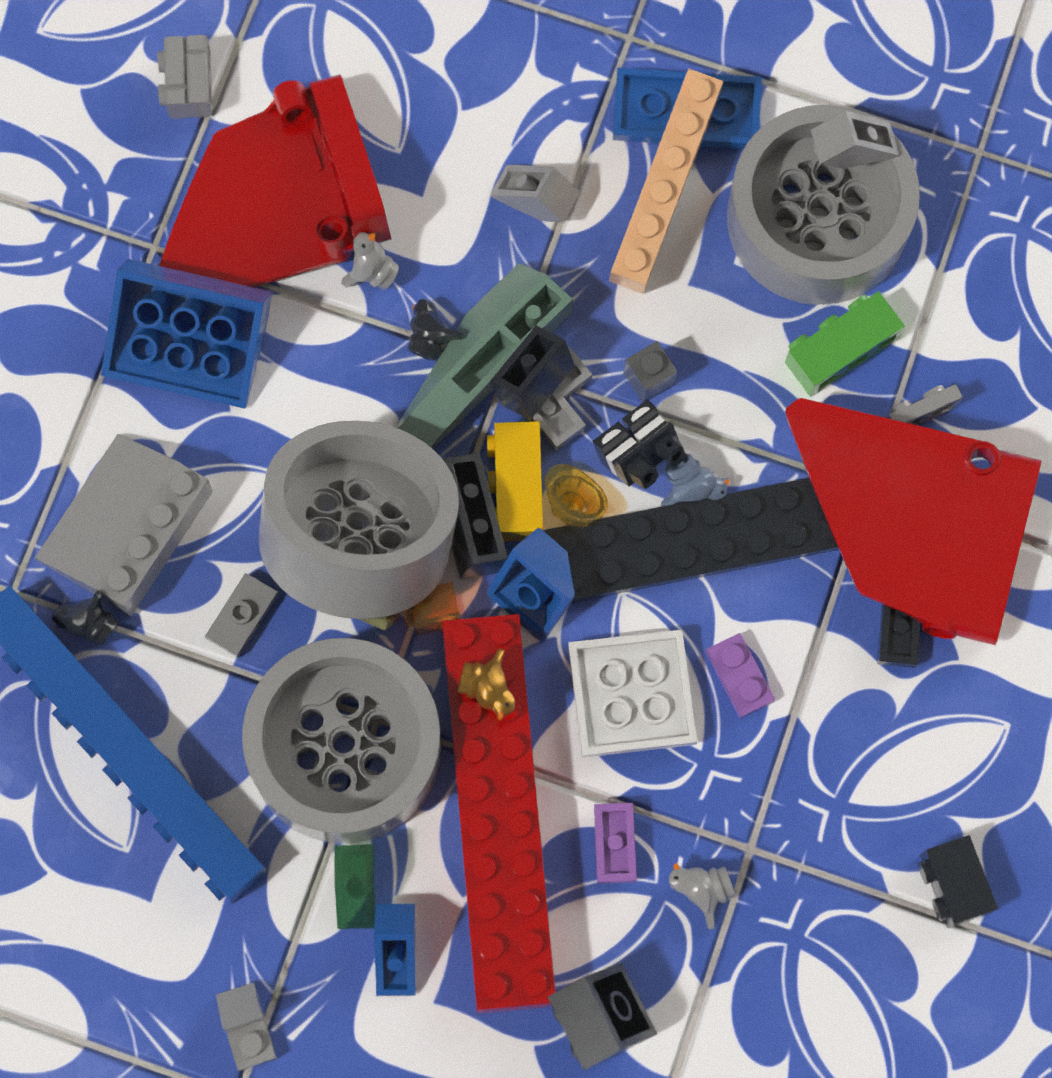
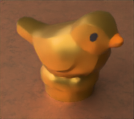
[458,648,515,720]

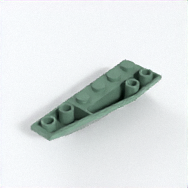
[396,263,573,449]

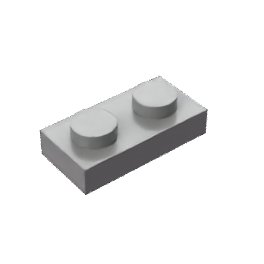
[887,384,963,425]

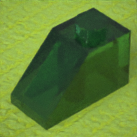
[334,844,376,930]

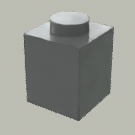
[623,341,677,402]

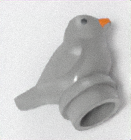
[341,232,399,290]
[669,863,736,930]

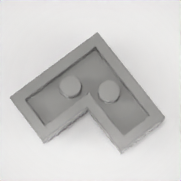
[531,347,592,451]

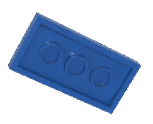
[613,67,762,149]

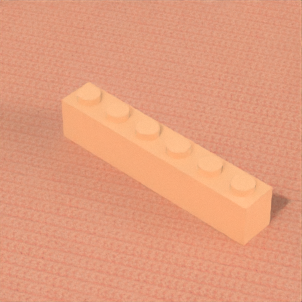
[609,68,723,294]

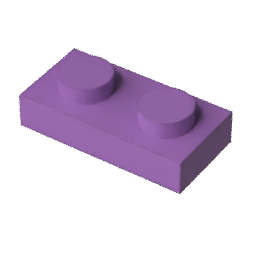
[705,633,775,719]
[594,803,637,884]

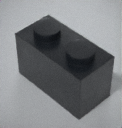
[491,325,575,420]
[918,835,998,928]

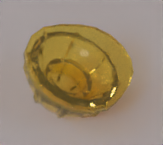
[545,464,608,527]

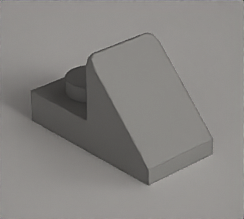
[216,982,277,1072]

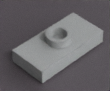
[204,573,279,658]

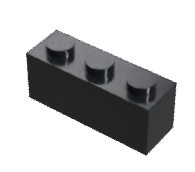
[443,453,508,580]

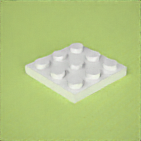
[568,630,698,758]

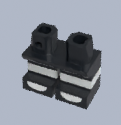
[592,399,686,489]

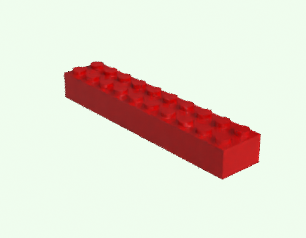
[442,614,555,1014]

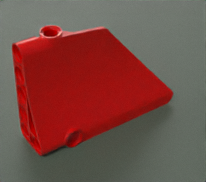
[159,74,392,287]
[785,398,1042,646]

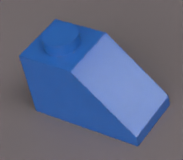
[374,904,416,996]

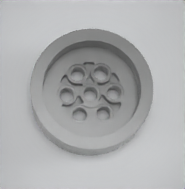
[727,105,920,305]
[258,420,459,619]
[242,638,441,844]

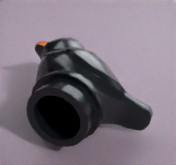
[407,299,463,361]
[52,590,118,646]

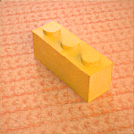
[487,422,543,542]

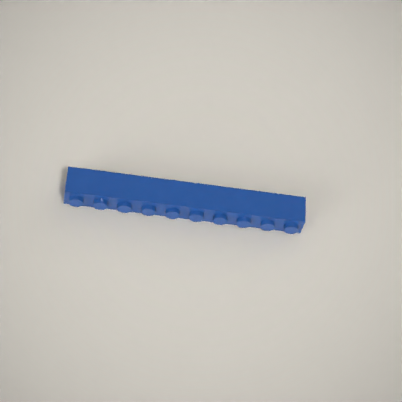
[0,585,267,904]

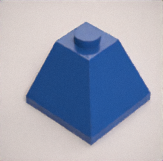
[486,527,575,643]

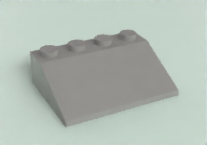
[35,434,213,617]

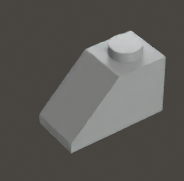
[811,111,899,169]
[490,165,580,223]

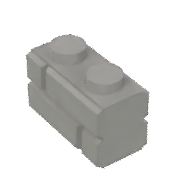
[157,35,213,119]

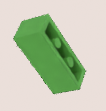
[784,291,905,397]

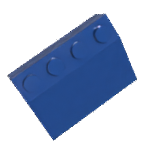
[101,259,273,409]

